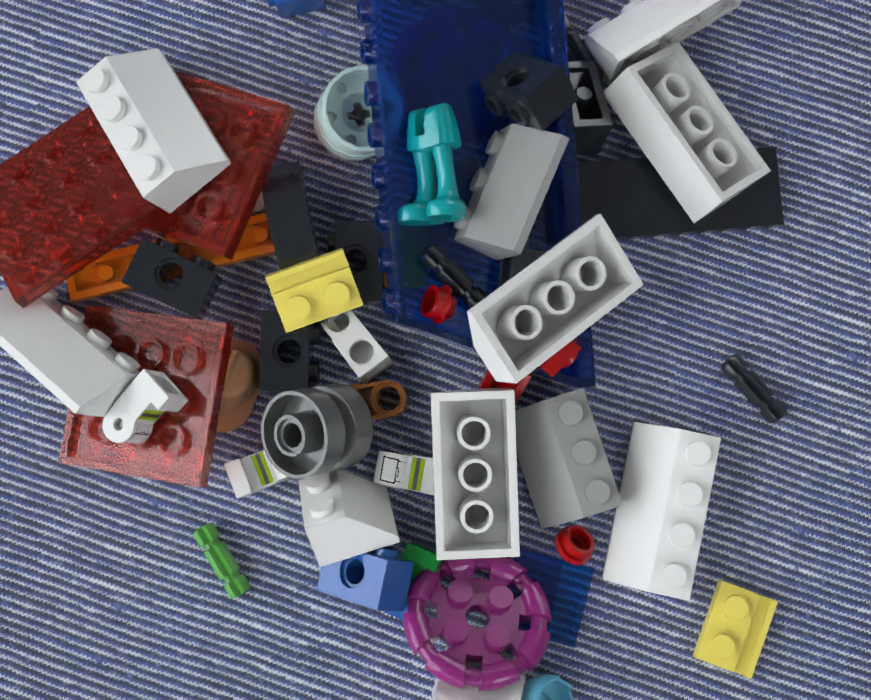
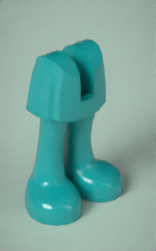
[396,103,466,226]

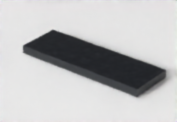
[542,147,784,246]

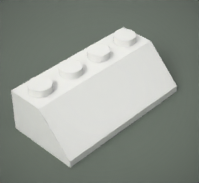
[584,0,743,86]
[603,42,771,223]
[76,48,231,213]
[467,214,644,384]
[0,281,140,417]
[430,387,520,560]
[602,422,721,601]

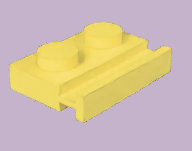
[265,248,363,333]
[692,579,778,679]

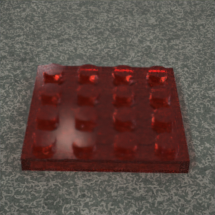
[100,71,296,260]
[0,106,161,308]
[58,305,234,488]

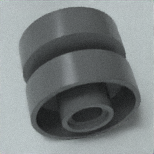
[261,383,373,479]

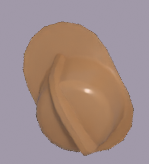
[190,339,260,433]

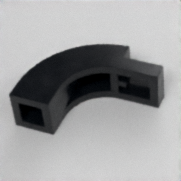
[261,161,321,270]

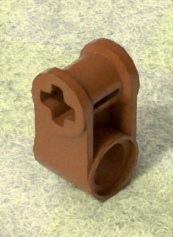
[348,380,409,421]

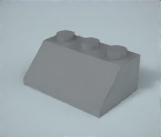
[454,123,570,260]
[515,388,623,529]

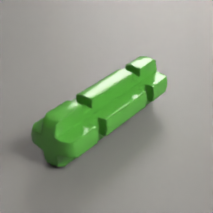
[194,523,250,599]

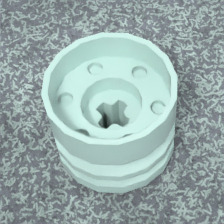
[314,66,406,161]

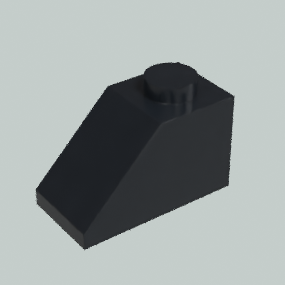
[553,61,613,156]

